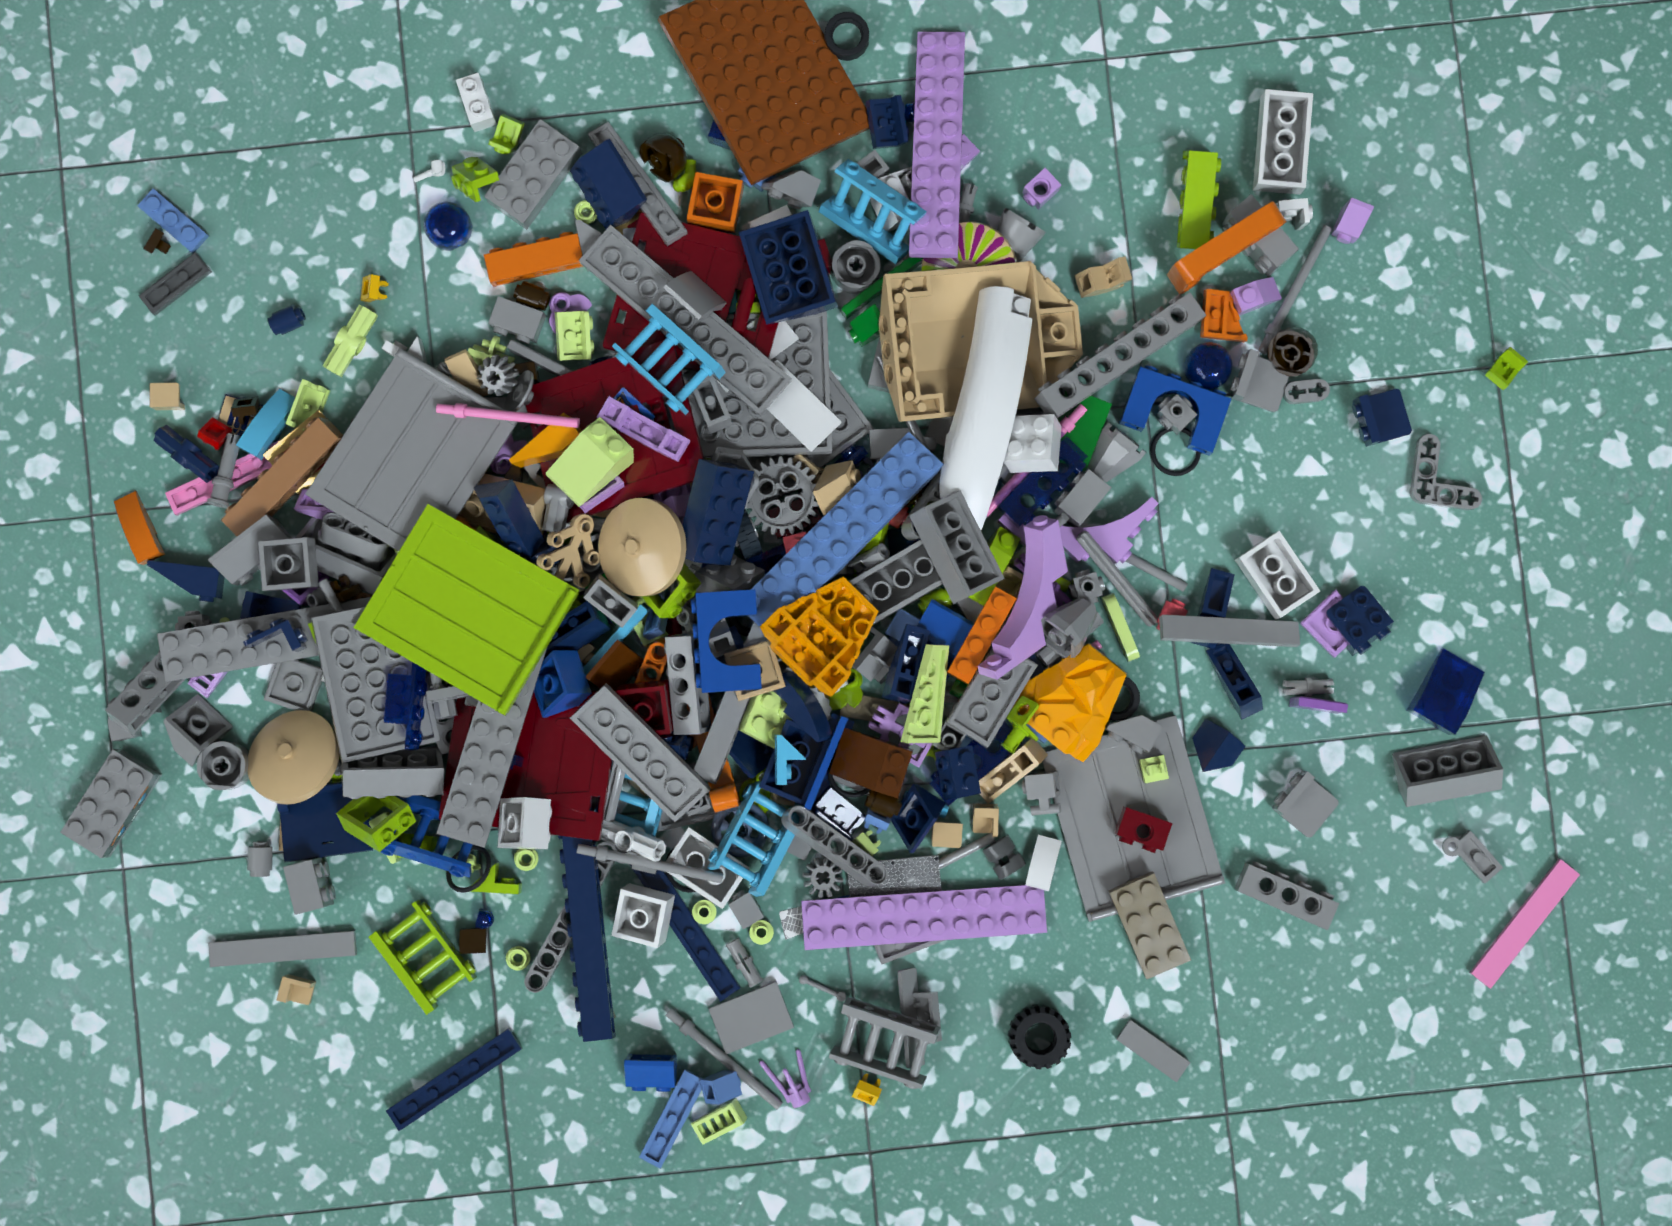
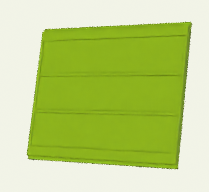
[353,504,580,716]

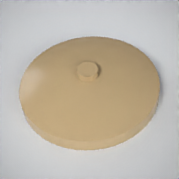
[598,498,686,596]
[247,710,340,804]

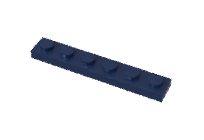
[386,1028,523,1131]

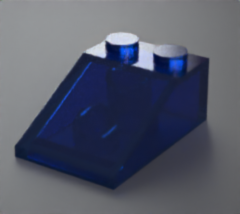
[1406,648,1485,735]

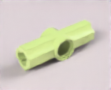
[323,305,378,377]

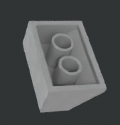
[208,514,293,586]

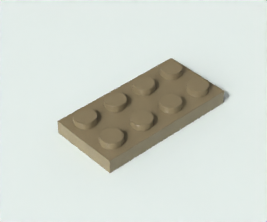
[1108,871,1191,980]

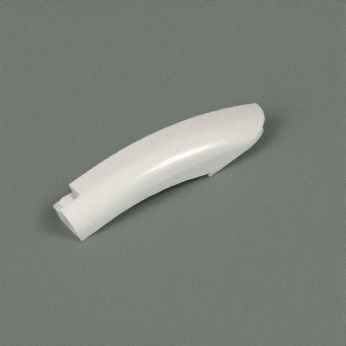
[939,286,1032,530]

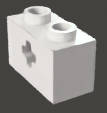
[456,73,497,132]

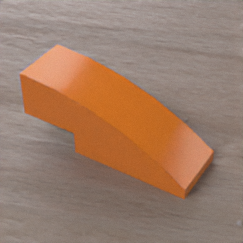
[114,491,165,565]

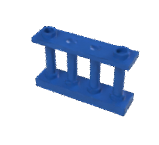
[380,795,473,878]

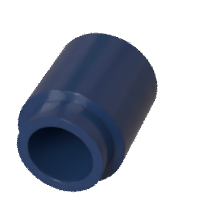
[268,304,306,335]

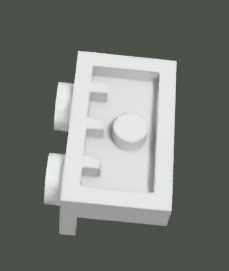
[1276,198,1313,230]

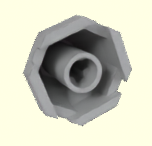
[1087,422,1146,482]
[1041,598,1097,658]

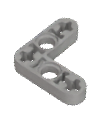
[1410,434,1482,510]

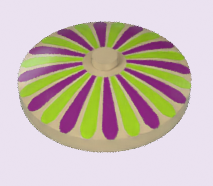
[921,221,1017,271]

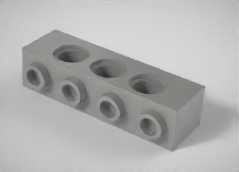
[664,634,711,735]
[105,649,185,736]
[1234,861,1339,930]

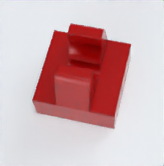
[197,417,233,451]

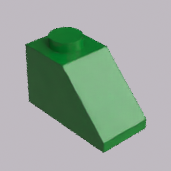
[848,304,880,347]

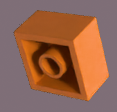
[687,172,744,233]

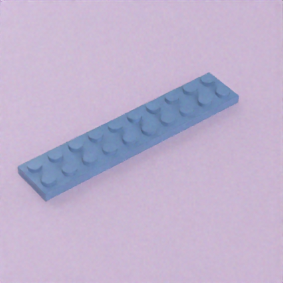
[748,432,944,627]

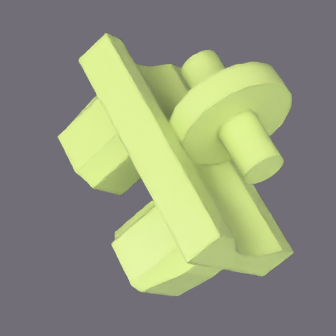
[468,336,515,377]

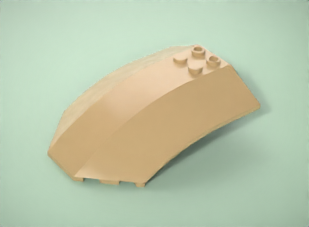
[879,261,1083,422]

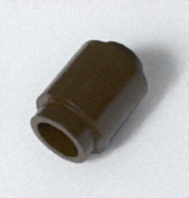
[513,281,551,311]
[864,790,902,819]

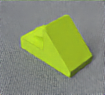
[470,862,522,894]

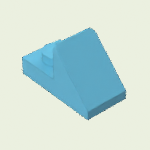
[775,734,806,785]

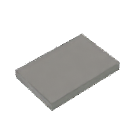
[709,981,794,1054]

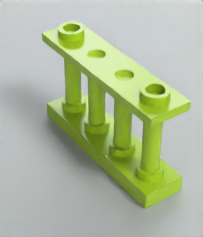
[368,900,477,1015]

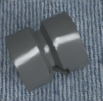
[982,835,1026,880]

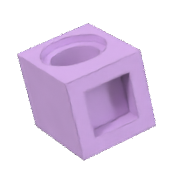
[1022,168,1061,210]

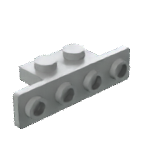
[898,968,942,1068]

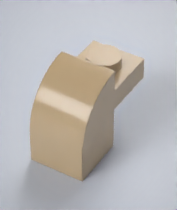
[1074,256,1132,298]

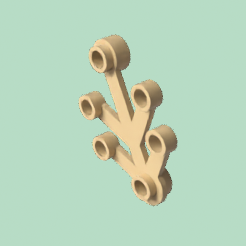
[537,514,600,588]

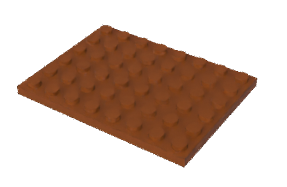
[658,0,870,185]

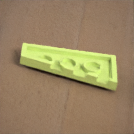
[901,644,949,743]

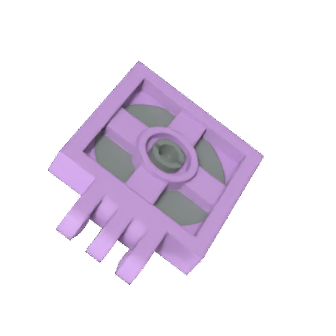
[867,702,933,768]

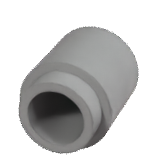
[247,841,273,877]

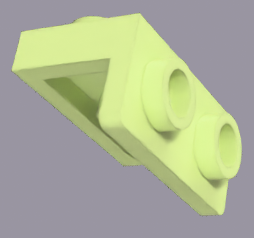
[555,311,594,361]

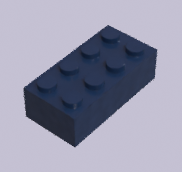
[682,459,754,566]

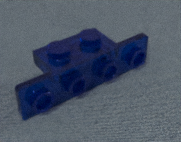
[384,662,427,750]

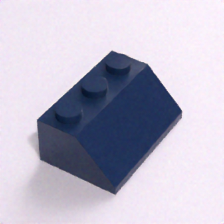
[570,139,647,229]
[474,479,545,558]
[759,719,832,805]

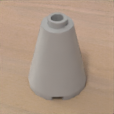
[997,208,1046,262]

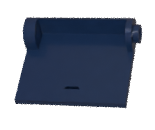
[277,780,373,862]

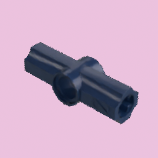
[153,425,219,483]

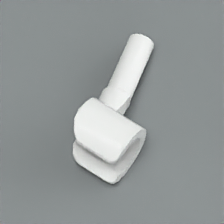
[413,160,445,183]

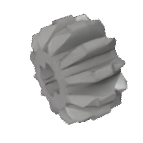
[476,354,519,396]
[802,857,844,898]

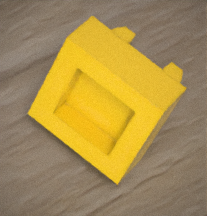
[361,274,389,302]
[852,1073,882,1106]

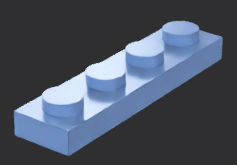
[639,1069,703,1169]

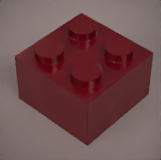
[615,680,673,735]

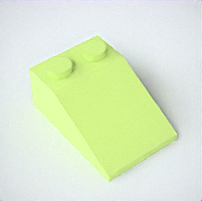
[546,417,634,507]

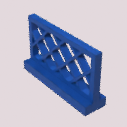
[798,713,855,810]

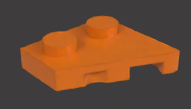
[1200,289,1248,343]

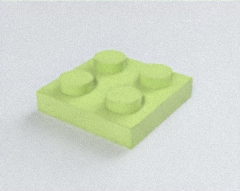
[738,691,792,749]

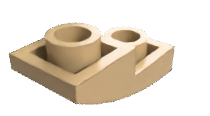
[445,349,489,397]

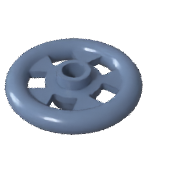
[711,801,769,857]

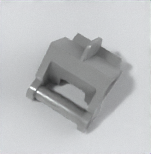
[852,627,897,685]

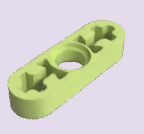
[1101,593,1140,662]

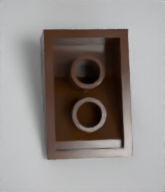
[586,639,644,691]
[829,727,914,799]

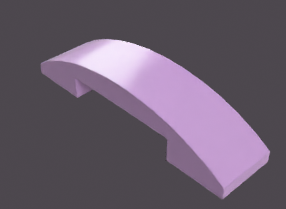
[597,396,690,462]

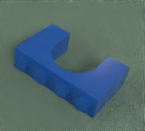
[1119,365,1232,456]
[691,589,762,693]

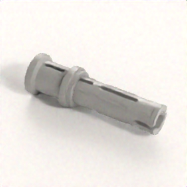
[207,433,241,508]

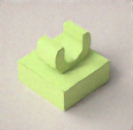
[1139,755,1169,783]
[851,830,881,856]

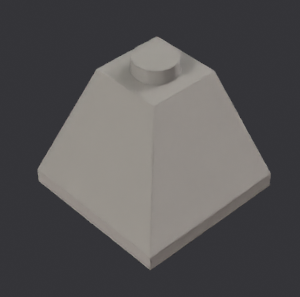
[163,694,233,766]

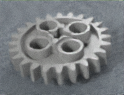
[746,457,819,536]

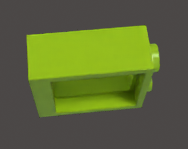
[641,563,701,618]
[336,796,416,852]

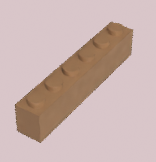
[221,417,343,536]

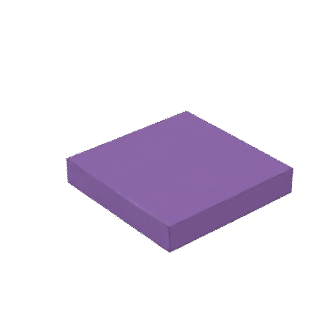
[1289,696,1348,714]

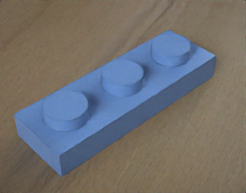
[138,189,209,253]

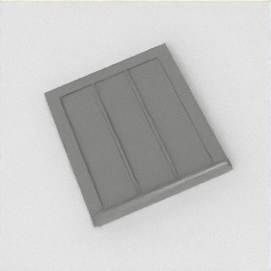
[305,348,518,551]
[1042,715,1225,922]

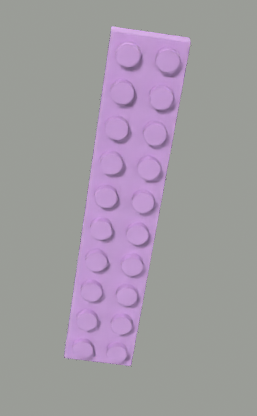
[909,32,965,258]
[801,885,1047,950]

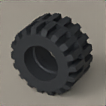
[1008,1004,1071,1069]

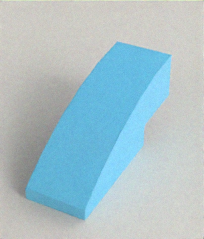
[236,389,295,460]

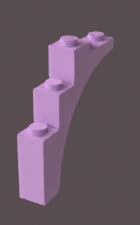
[997,497,1159,564]

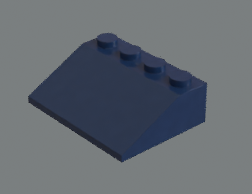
[739,210,839,325]

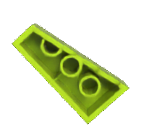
[1177,150,1221,249]

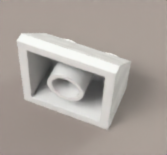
[497,797,552,849]

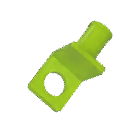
[1001,696,1039,754]

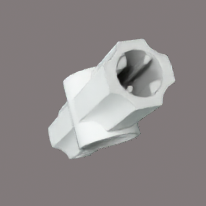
[601,820,666,861]

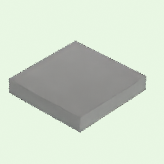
[263,660,323,712]

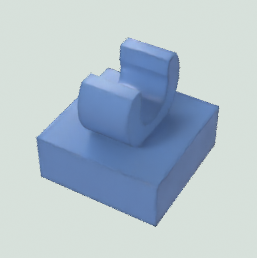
[864,807,891,834]

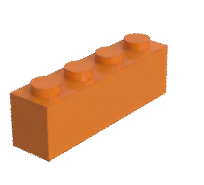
[484,232,584,287]
[947,586,1017,684]

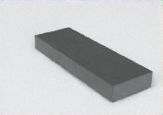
[139,252,212,316]

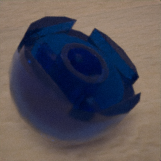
[423,201,473,251]
[1184,342,1233,390]

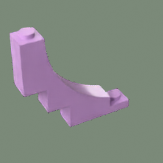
[978,515,1068,680]

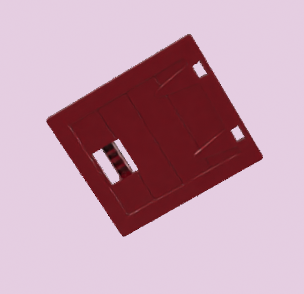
[603,213,779,372]
[525,340,704,523]
[439,691,612,841]

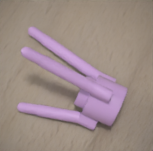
[759,1049,811,1108]

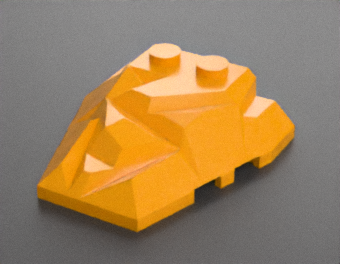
[760,577,879,697]
[1013,643,1127,762]

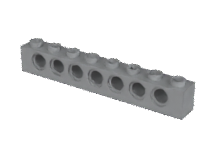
[1035,292,1207,418]

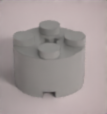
[832,240,880,294]
[197,741,249,790]

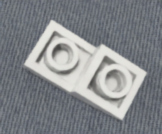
[1025,835,1062,891]

